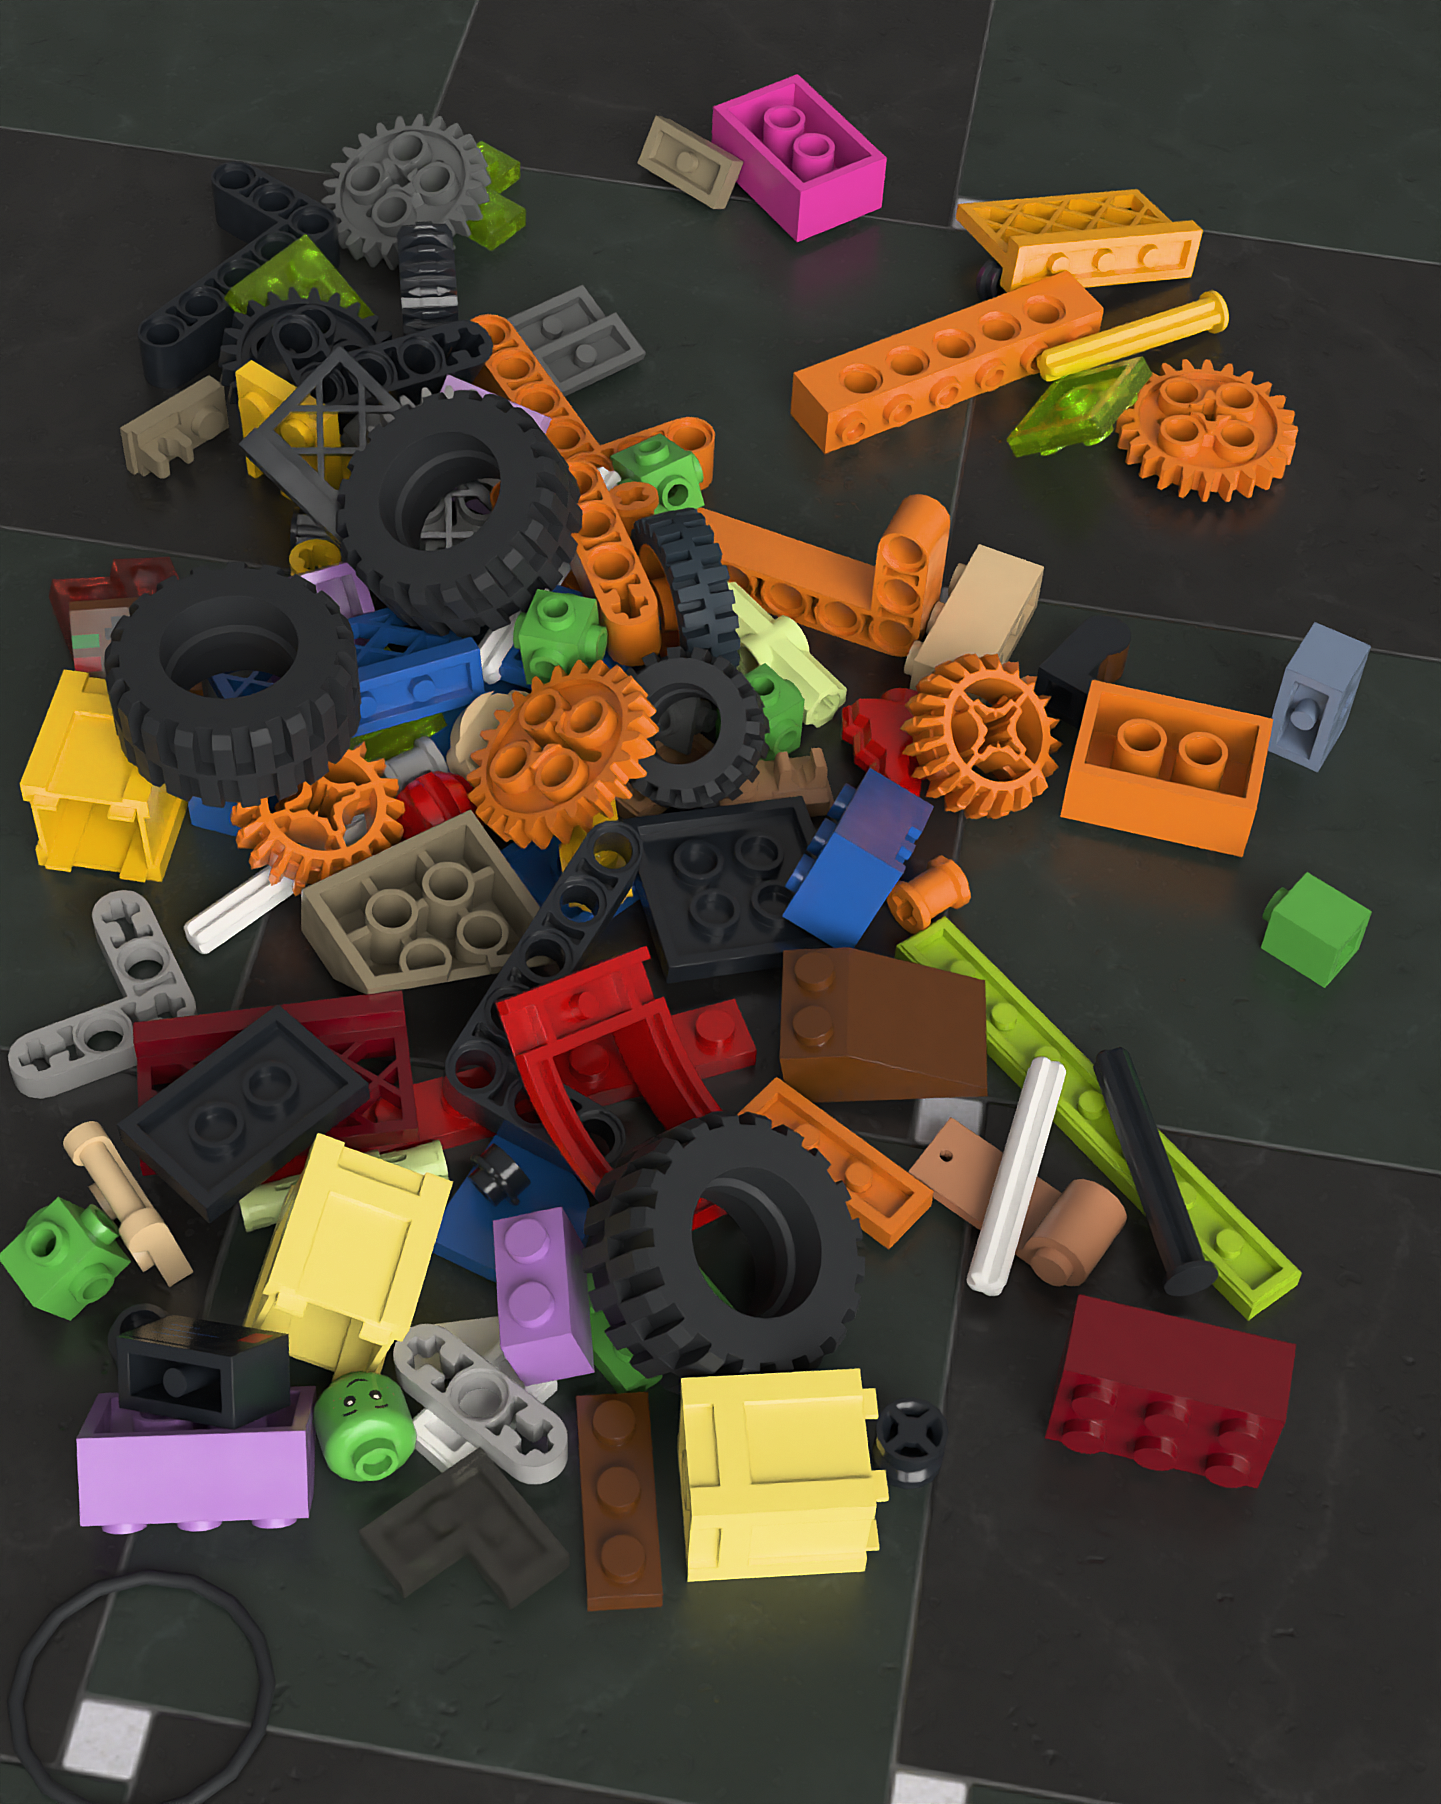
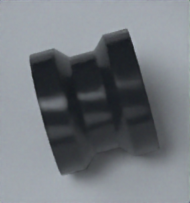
[871,1397,949,1489]

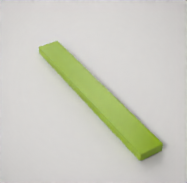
[895,916,1302,1321]

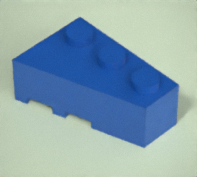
[782,768,934,948]

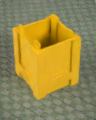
[20,670,188,882]

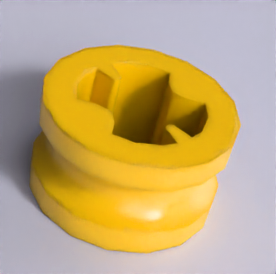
[289,539,342,576]

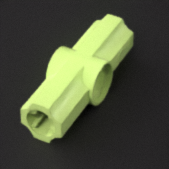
[727,581,847,728]

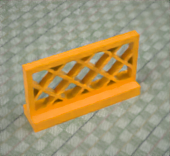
[955,189,1203,293]

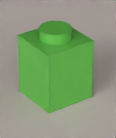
[1261,872,1372,988]

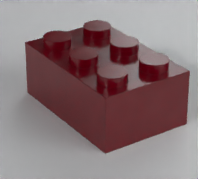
[1045,1294,1296,1489]

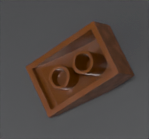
[779,947,988,1103]

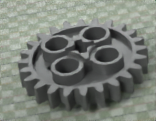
[321,114,491,270]

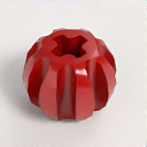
[395,771,484,843]

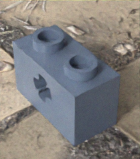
[1268,622,1371,772]

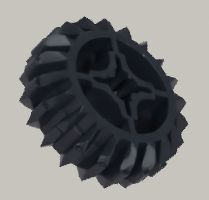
[397,221,459,370]

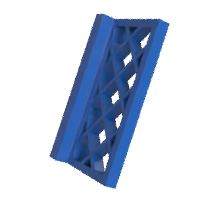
[207,608,485,738]

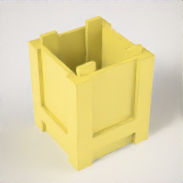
[242,1133,453,1382]
[677,1369,889,1582]

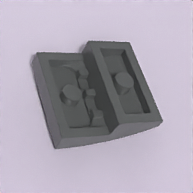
[507,284,646,397]

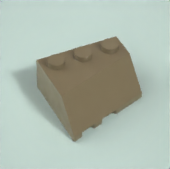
[301,809,556,995]

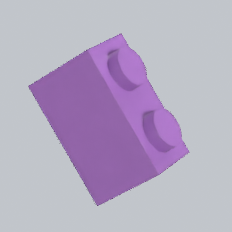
[493,1207,595,1386]

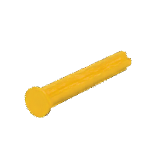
[1036,290,1229,382]

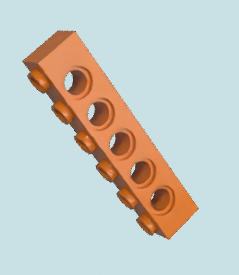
[790,271,1104,454]

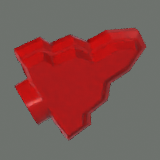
[841,688,927,797]

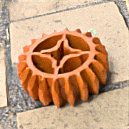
[900,653,1063,819]
[230,741,405,897]

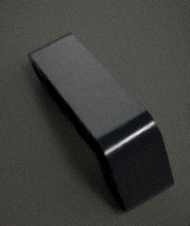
[257,312,493,428]

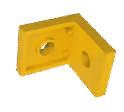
[235,360,352,501]

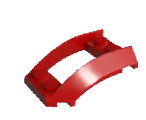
[494,945,727,1231]

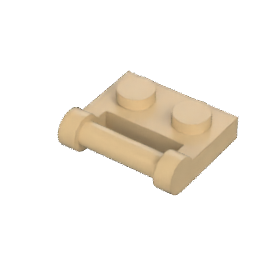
[63,1121,193,1287]

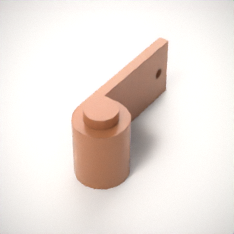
[908,1117,1127,1286]

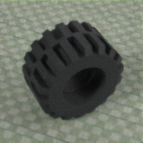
[625,646,770,811]

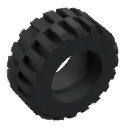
[335,390,583,637]
[104,562,362,808]
[582,1110,865,1395]

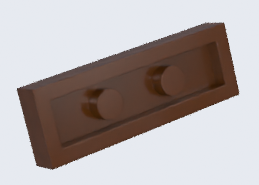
[576,1392,663,1611]

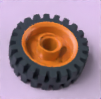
[631,508,740,668]

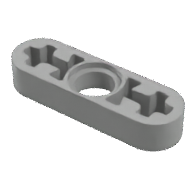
[393,1324,568,1484]

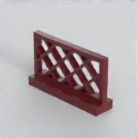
[133,990,419,1176]

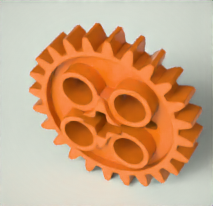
[1115,359,1298,502]
[466,660,659,850]

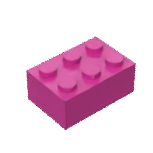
[712,74,887,242]

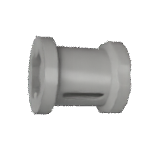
[370,736,449,799]

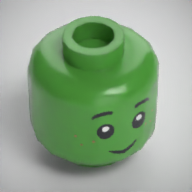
[313,1371,417,1482]

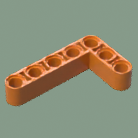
[470,314,715,491]
[697,494,951,657]

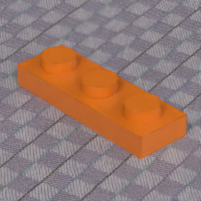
[737,1077,934,1250]

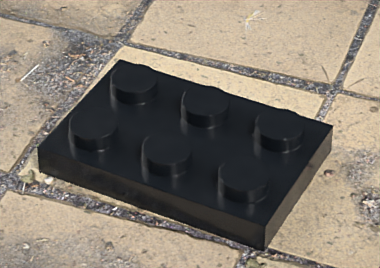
[116,1004,370,1223]

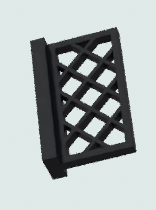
[239,345,492,548]

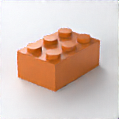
[1060,680,1274,858]

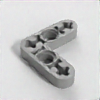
[8,890,197,1099]

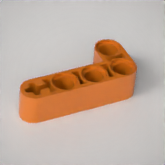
[490,460,662,667]

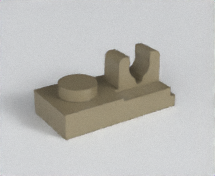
[637,116,744,209]
[120,375,229,479]

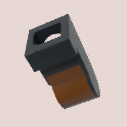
[1034,615,1131,730]

